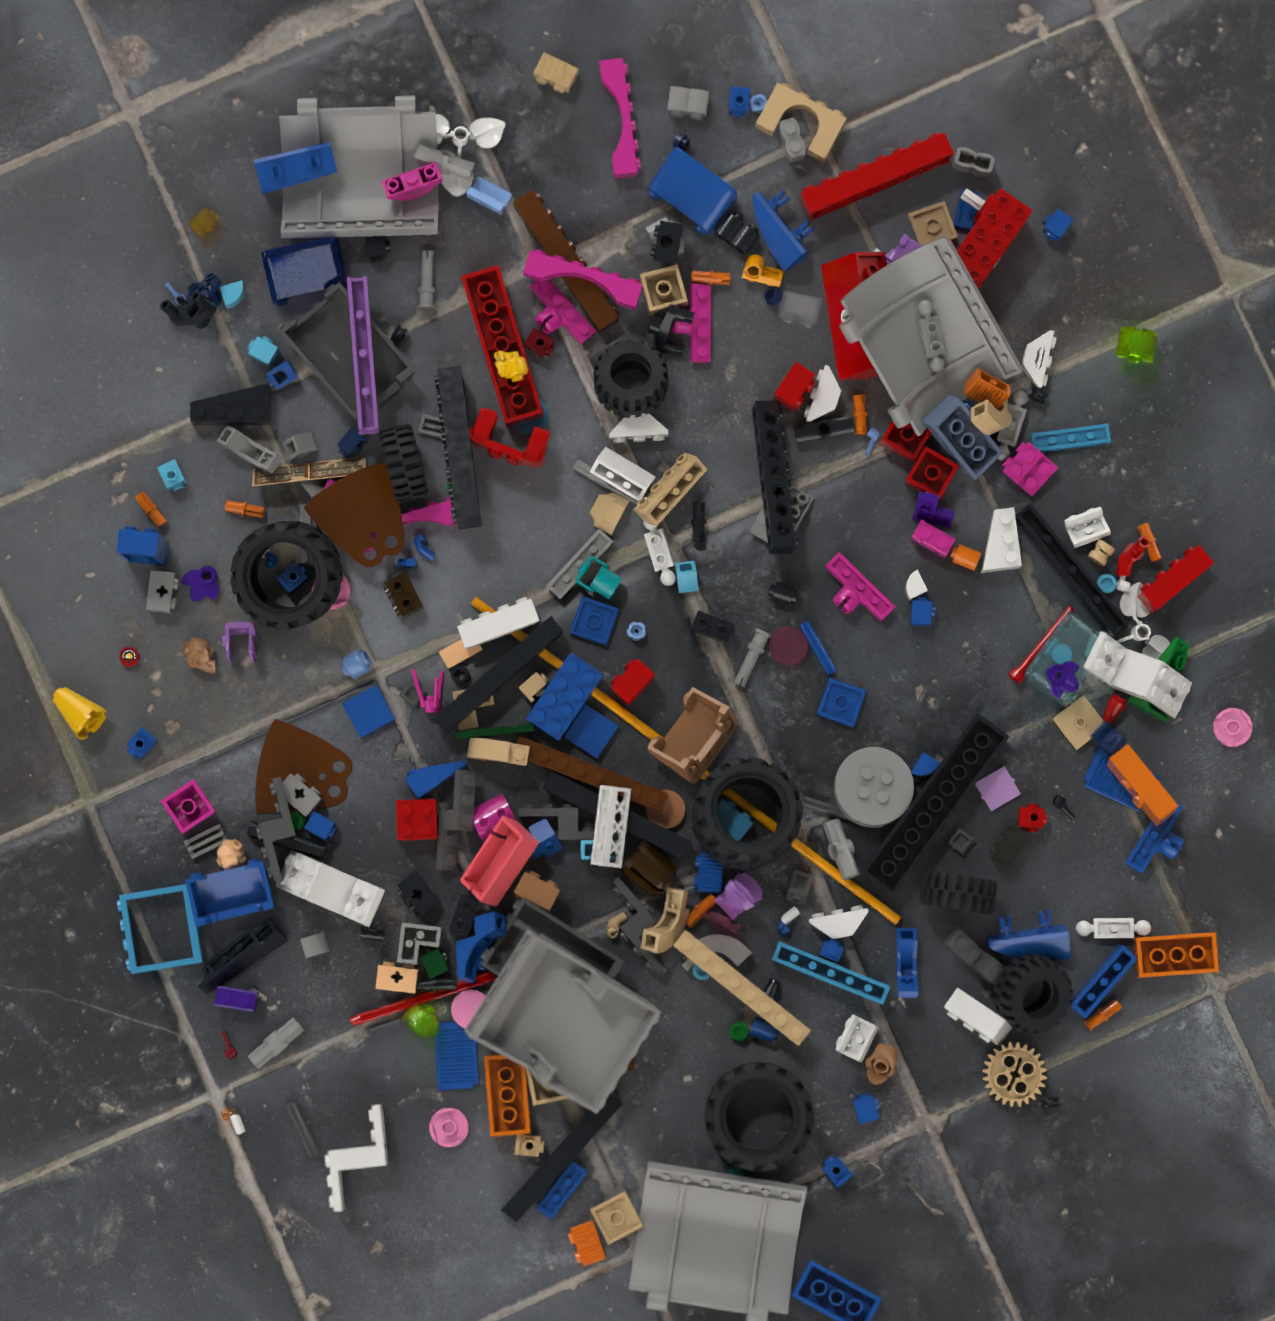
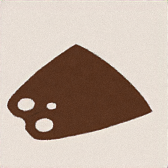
[304,462,405,568]
[255,719,352,813]

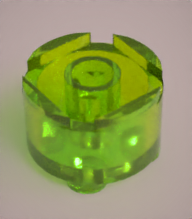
[1115,326,1158,363]

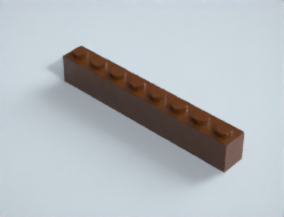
[513,190,620,334]
[517,736,668,812]

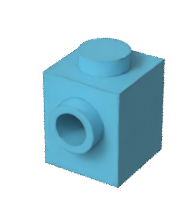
[247,336,280,367]
[157,459,187,492]

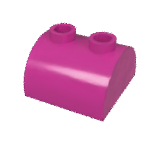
[161,779,216,834]
[473,793,516,843]

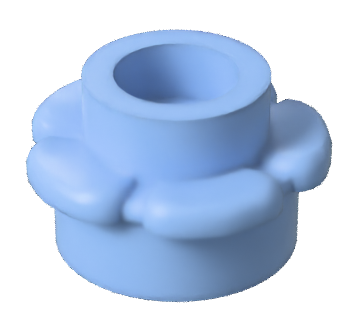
[749,94,768,114]
[627,622,646,641]

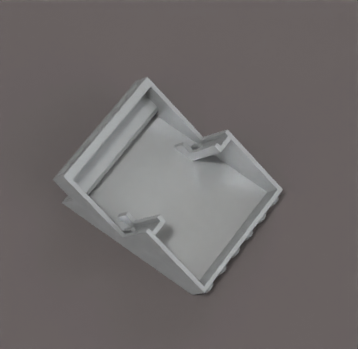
[464,929,661,1113]

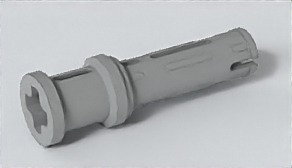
[417,250,435,311]
[733,628,772,688]

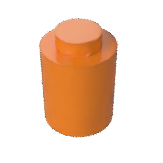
[950,544,981,571]

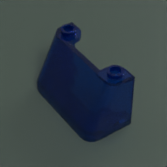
[261,236,347,306]

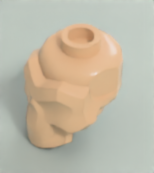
[216,839,247,871]

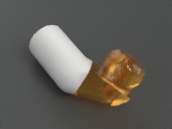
[221,1107,245,1134]

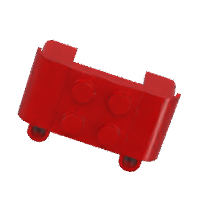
[469,407,551,469]

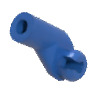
[413,533,436,562]

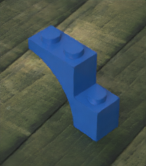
[456,912,506,983]

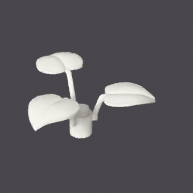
[436,114,505,197]
[1085,582,1170,660]

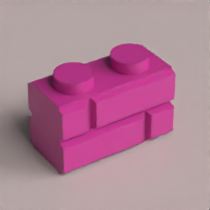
[911,520,955,558]

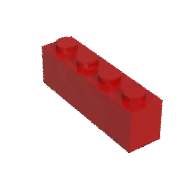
[1137,545,1214,614]

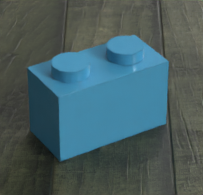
[716,799,753,841]

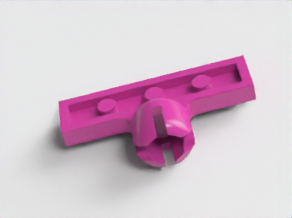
[529,279,596,345]
[670,283,711,363]
[825,552,895,622]

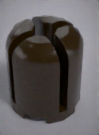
[620,841,677,897]

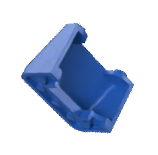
[647,147,738,236]
[185,858,276,927]

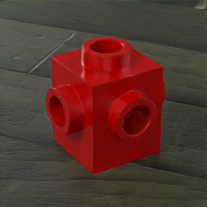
[1018,804,1047,832]

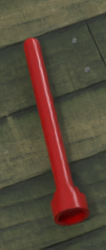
[1008,606,1074,684]

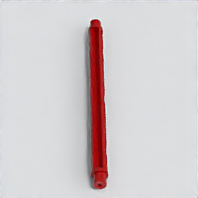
[350,971,498,1026]

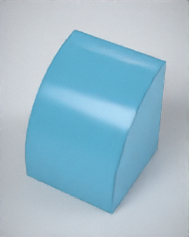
[220,280,245,309]
[675,560,699,593]

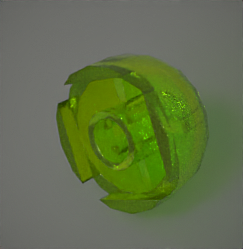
[400,1004,441,1042]

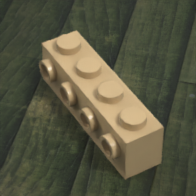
[634,453,708,527]

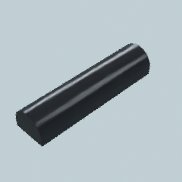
[247,820,327,860]

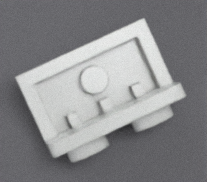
[1064,507,1111,548]
[835,1014,879,1063]

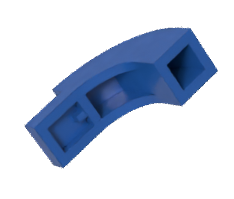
[896,928,918,998]

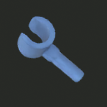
[165,282,186,306]
[865,427,880,456]

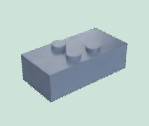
[922,394,1003,480]

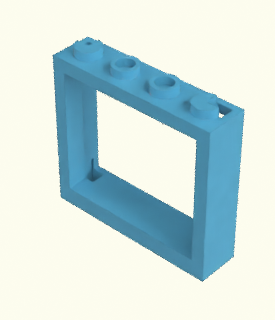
[117,884,204,974]

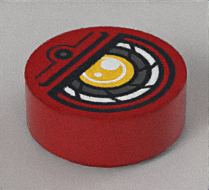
[119,647,140,667]

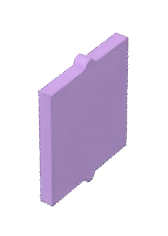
[975,766,1021,811]

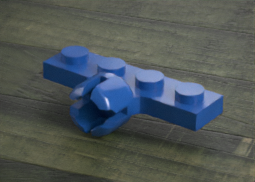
[1125,803,1184,874]

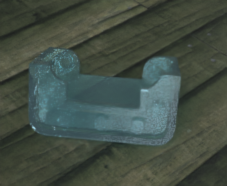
[1025,611,1100,707]

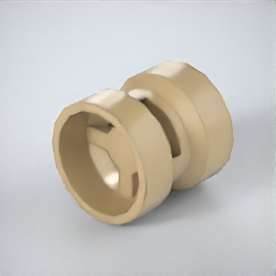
[1088,540,1115,567]

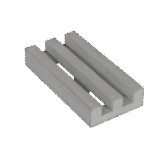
[418,413,445,439]
[184,824,227,859]

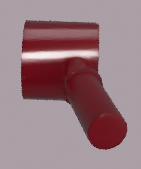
[221,1031,237,1060]

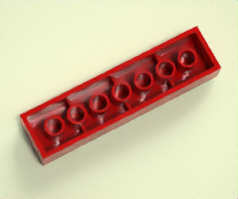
[799,132,954,221]
[461,265,544,428]

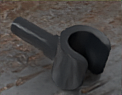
[1052,795,1075,820]

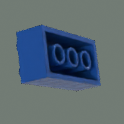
[116,526,169,566]
[526,652,605,741]
[791,1259,882,1321]

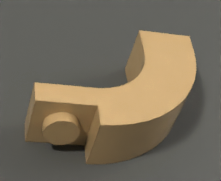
[971,399,1012,435]
[466,738,530,766]
[641,886,690,953]

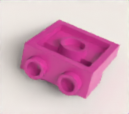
[1002,441,1058,497]

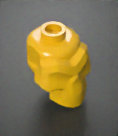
[494,351,528,382]

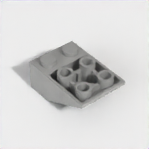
[750,485,814,542]

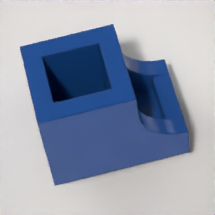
[528,818,563,859]

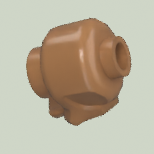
[183,637,216,674]
[865,1043,898,1085]

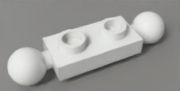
[643,521,676,586]
[1076,918,1151,938]

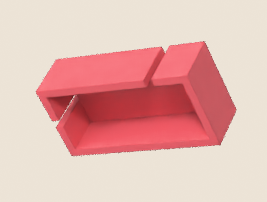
[460,816,539,907]

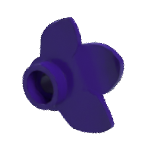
[181,566,219,602]
[1046,661,1079,698]

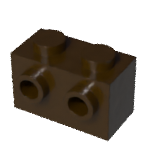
[383,571,424,619]

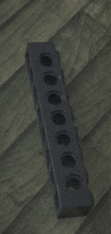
[752,400,798,554]

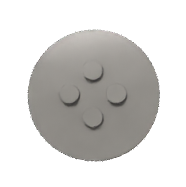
[833,747,914,828]

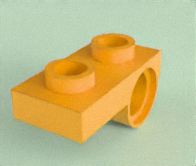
[742,254,784,287]

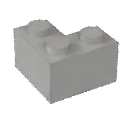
[397,923,443,965]

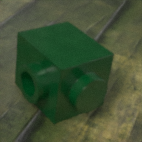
[420,947,449,979]

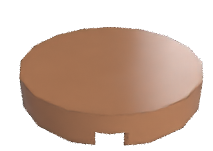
[646,790,685,829]

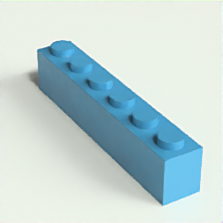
[771,941,890,1005]

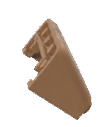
[647,687,737,783]

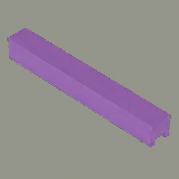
[347,276,379,435]

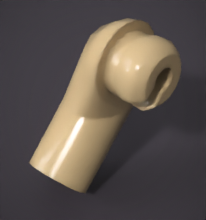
[606,911,629,939]

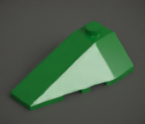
[1128,637,1190,723]

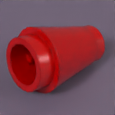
[1102,693,1127,724]

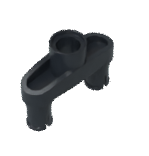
[160,291,217,329]
[648,304,695,357]

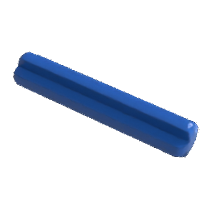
[800,621,836,675]

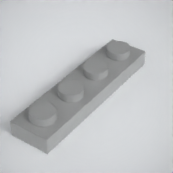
[546,529,614,600]

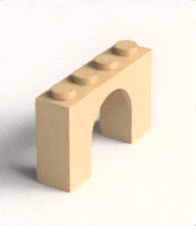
[755,82,847,163]

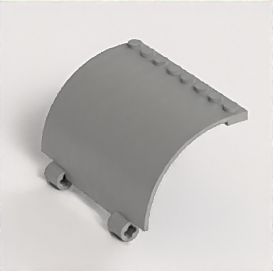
[279,95,439,239]
[839,234,1023,436]
[629,1161,807,1321]

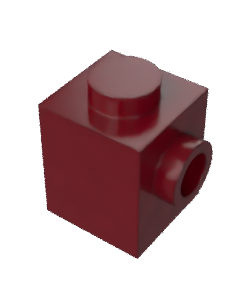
[523,328,555,360]

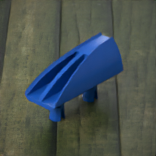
[253,142,338,194]
[752,190,815,272]
[986,910,1070,960]

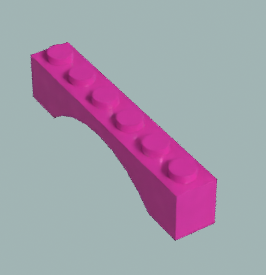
[600,58,641,179]
[523,249,643,310]
[364,497,457,553]

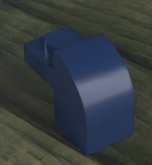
[1089,721,1127,755]

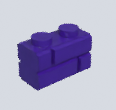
[214,986,259,1012]

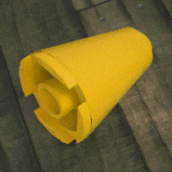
[53,687,107,740]

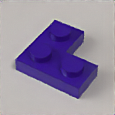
[912,492,955,528]

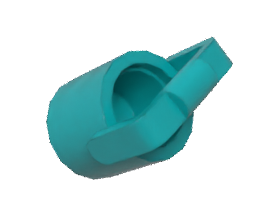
[576,556,622,599]

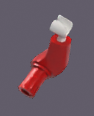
[1116,536,1150,592]

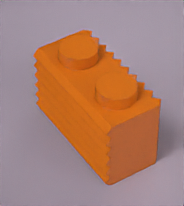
[964,368,1010,410]
[568,1220,606,1267]

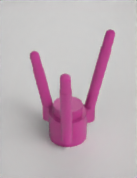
[411,668,444,712]

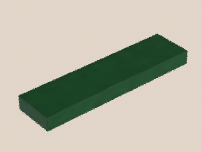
[455,723,535,740]

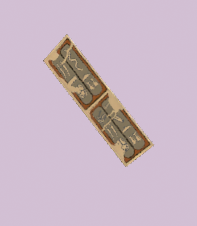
[252,456,366,486]

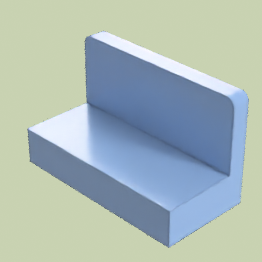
[466,177,512,215]

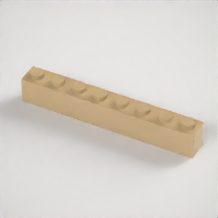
[673,930,811,1046]

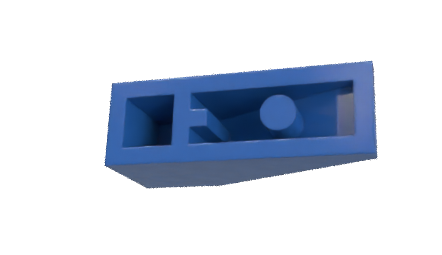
[405,761,467,799]

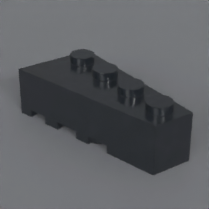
[190,383,271,425]

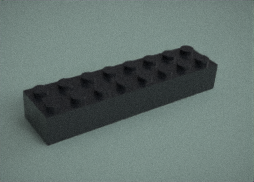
[434,366,482,530]

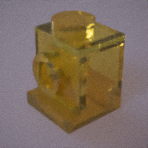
[188,207,219,240]

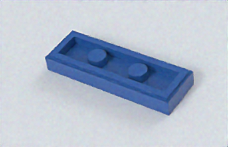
[536,1160,588,1220]

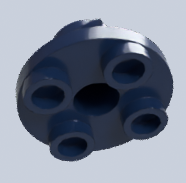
[186,273,222,307]

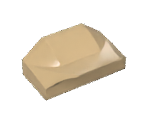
[590,492,630,536]

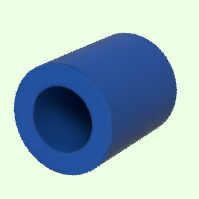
[749,1017,780,1043]

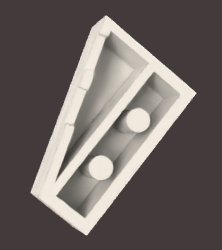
[981,507,1022,573]
[944,987,1013,1047]

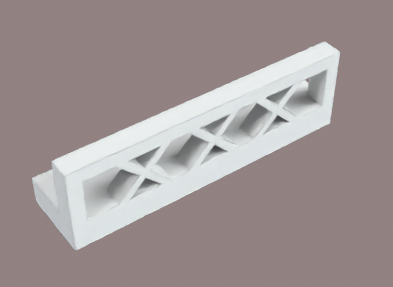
[591,785,631,868]

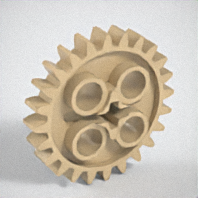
[982,1042,1047,1107]

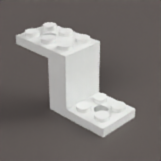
[1084,632,1192,718]
[275,850,385,927]
[325,1104,389,1212]

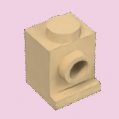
[519,672,550,703]
[515,1134,544,1157]

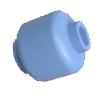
[341,649,372,679]

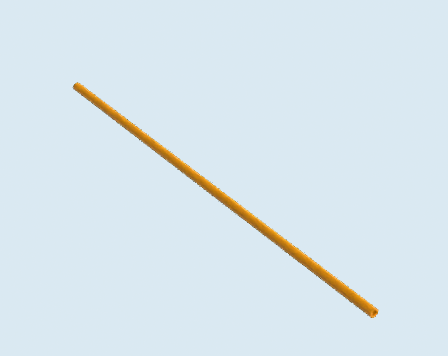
[471,596,901,925]

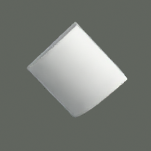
[905,569,928,601]

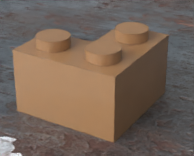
[514,871,560,912]

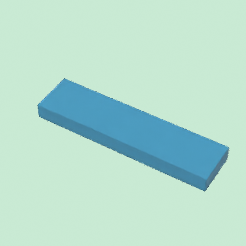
[1030,423,1111,452]

